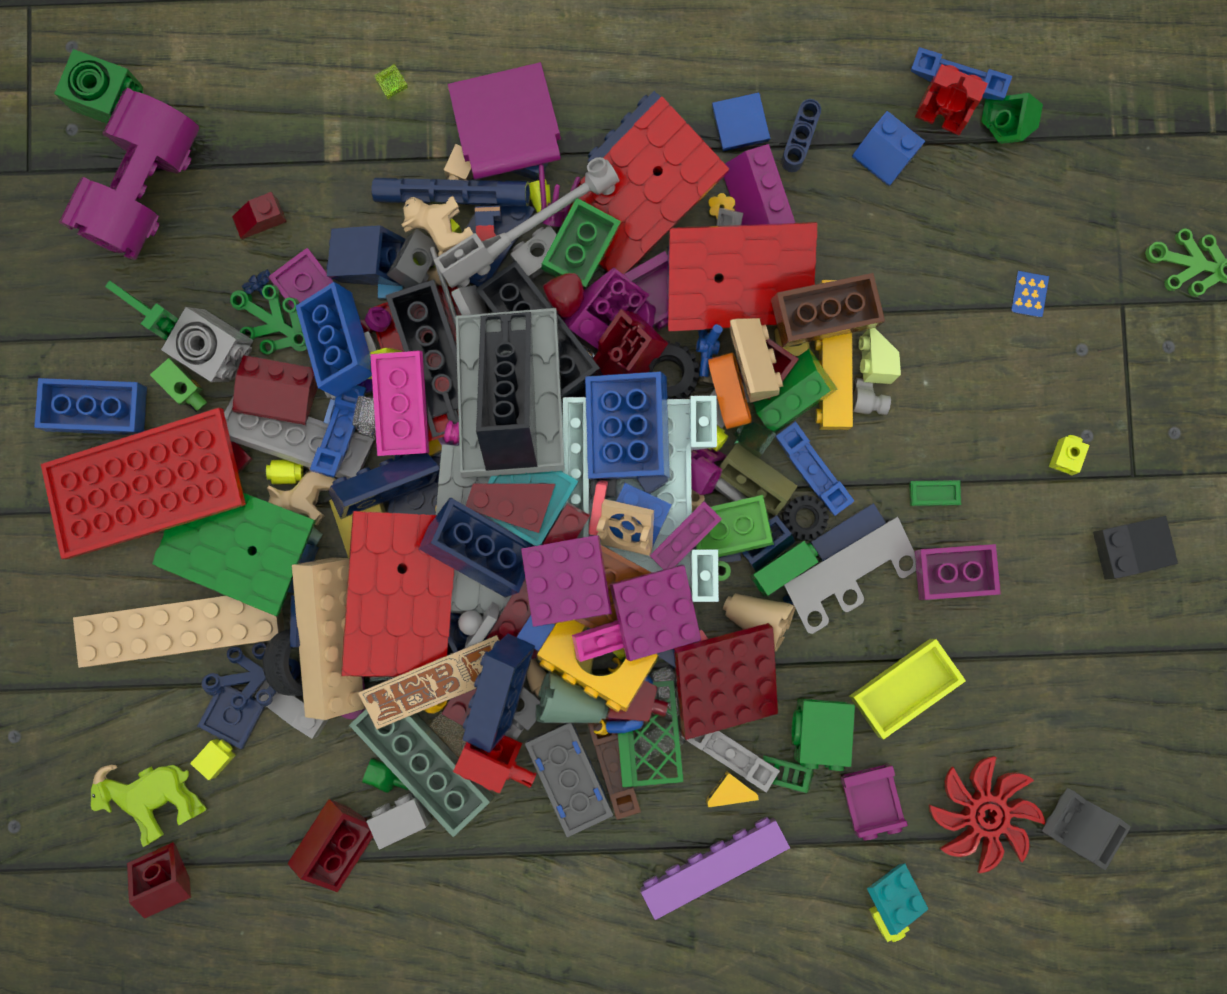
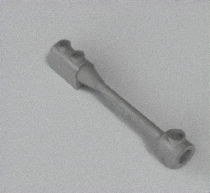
[434,157,620,289]

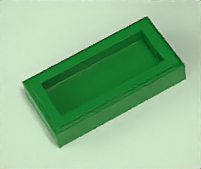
[909,480,961,506]

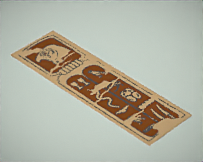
[358,636,499,729]

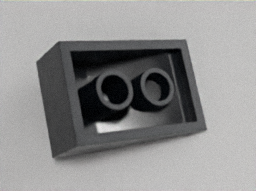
[1093,516,1178,580]

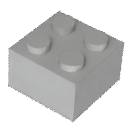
[367,792,433,850]

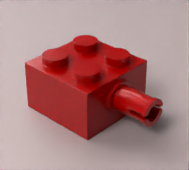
[453,736,537,794]

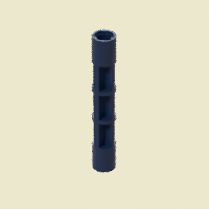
[372,178,530,206]

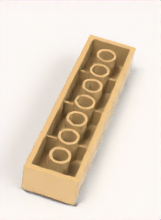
[73,596,285,668]

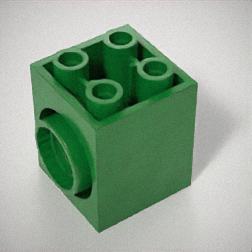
[54,49,143,124]
[791,698,855,771]

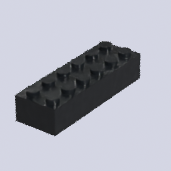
[476,260,603,406]

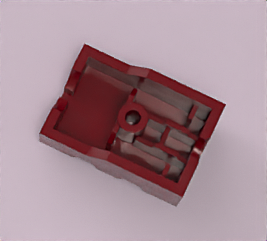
[593,309,669,375]

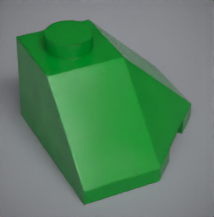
[981,93,1043,144]

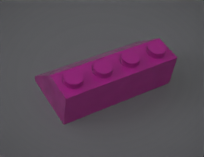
[724,144,795,225]

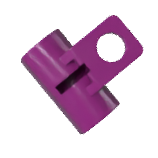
[691,448,726,495]

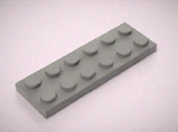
[224,396,374,479]

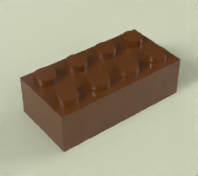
[771,273,885,348]

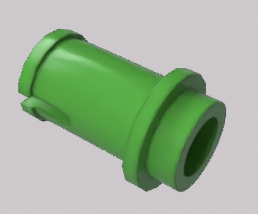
[718,561,731,581]

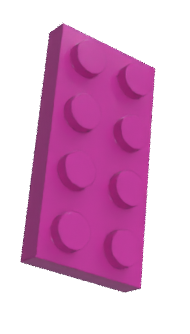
[370,351,429,456]

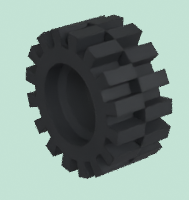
[782,495,829,541]

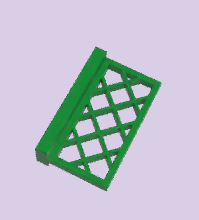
[105,280,179,340]
[618,680,683,788]

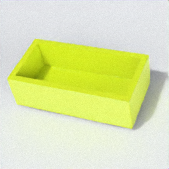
[849,639,966,740]

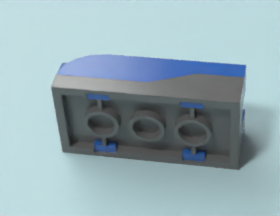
[525,723,613,837]

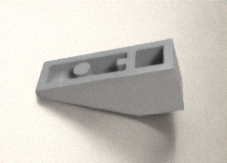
[255,680,329,739]

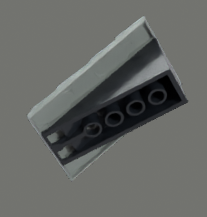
[456,308,565,478]

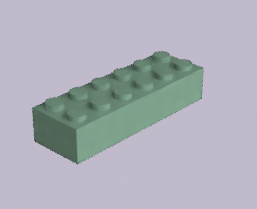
[349,709,494,837]

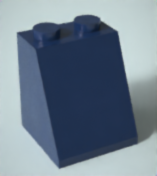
[327,225,406,287]

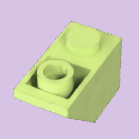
[859,328,901,384]

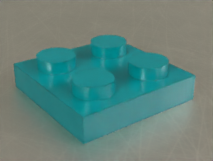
[867,863,928,935]

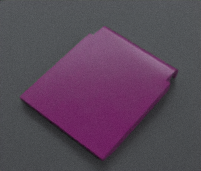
[448,62,561,180]

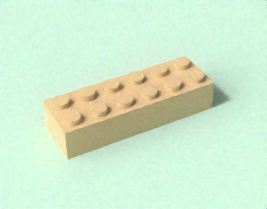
[292,558,364,720]

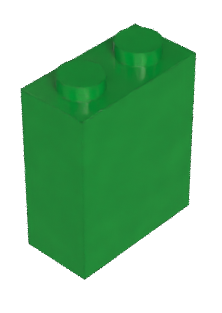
[749,541,818,597]

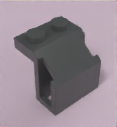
[1042,788,1131,871]

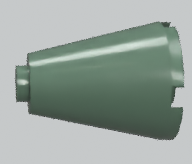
[535,672,608,723]

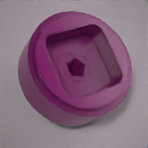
[365,307,391,332]

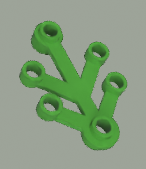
[1145,229,1227,297]

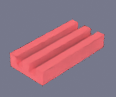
[588,480,608,535]

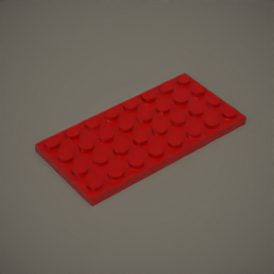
[41,408,246,560]

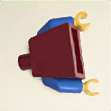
[594,658,668,735]

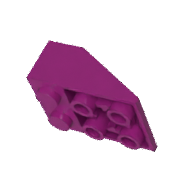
[560,268,649,350]

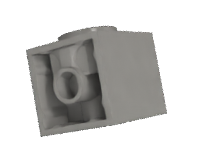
[161,307,254,382]

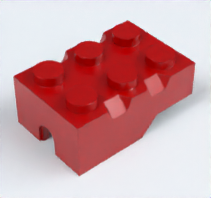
[915,64,988,135]

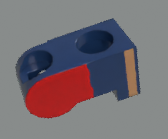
[475,206,501,241]

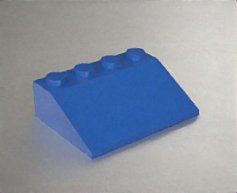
[585,372,670,479]

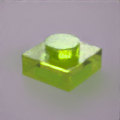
[374,64,408,99]

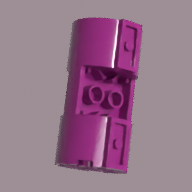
[59,88,200,260]

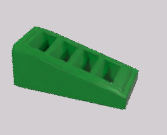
[763,755,814,793]

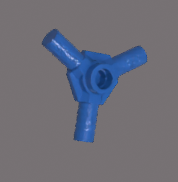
[696,324,723,377]

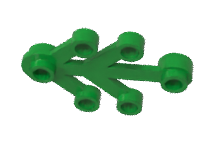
[230,285,307,354]

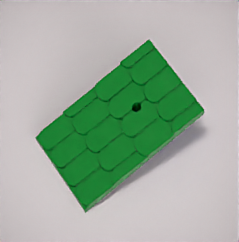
[152,493,319,616]

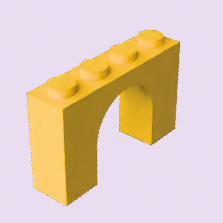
[537,620,658,712]

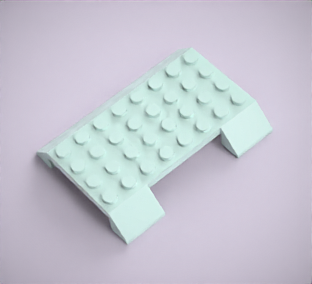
[563,396,719,602]

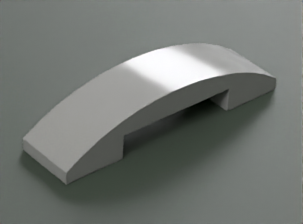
[681,731,780,793]

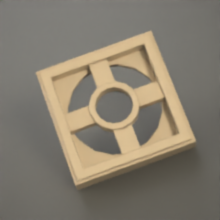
[596,499,654,556]

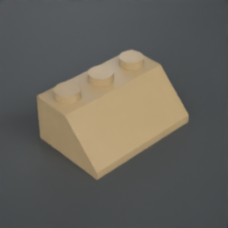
[730,318,783,403]

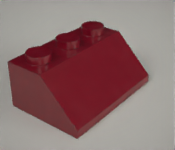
[232,355,318,425]
[287,799,373,892]

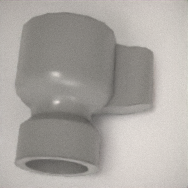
[853,378,891,415]

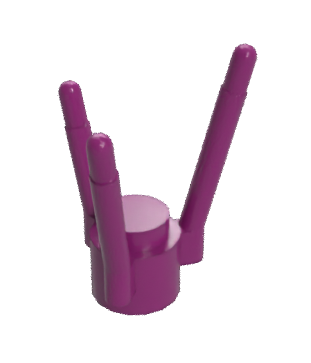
[539,164,580,227]

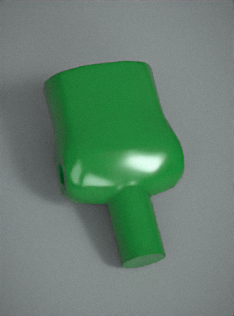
[362,758,408,793]

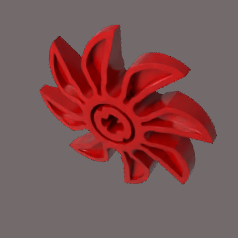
[929,756,1045,873]

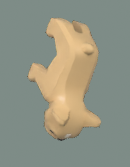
[401,196,473,256]
[267,468,336,526]

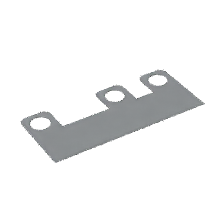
[784,517,916,634]

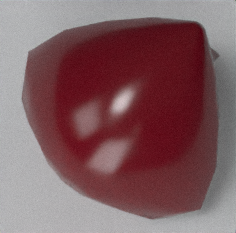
[543,273,584,318]

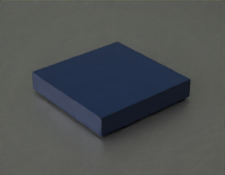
[197,686,266,749]

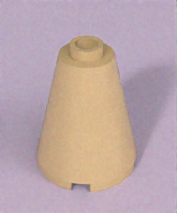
[723,593,795,651]

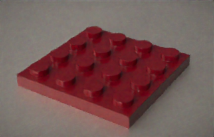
[674,623,778,740]

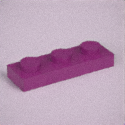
[650,501,722,570]

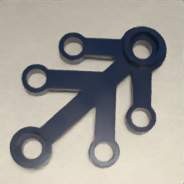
[202,642,301,711]

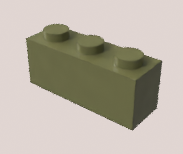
[720,443,797,516]

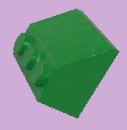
[753,349,838,433]

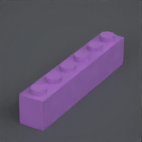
[640,817,790,920]

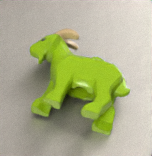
[91,764,207,847]

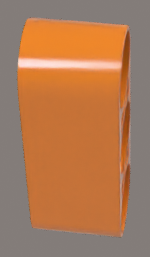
[708,352,752,429]

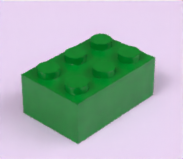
[541,198,621,290]

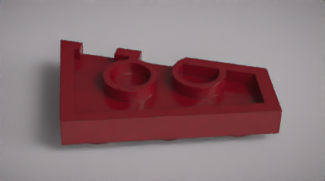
[466,484,556,533]

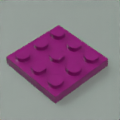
[521,535,612,627]
[610,565,701,661]

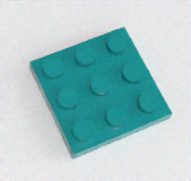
[482,471,579,546]

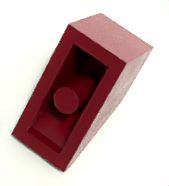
[232,192,287,239]

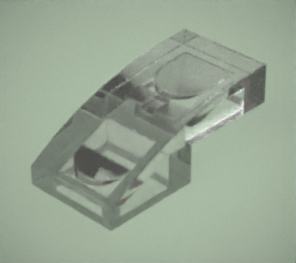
[634,721,686,765]

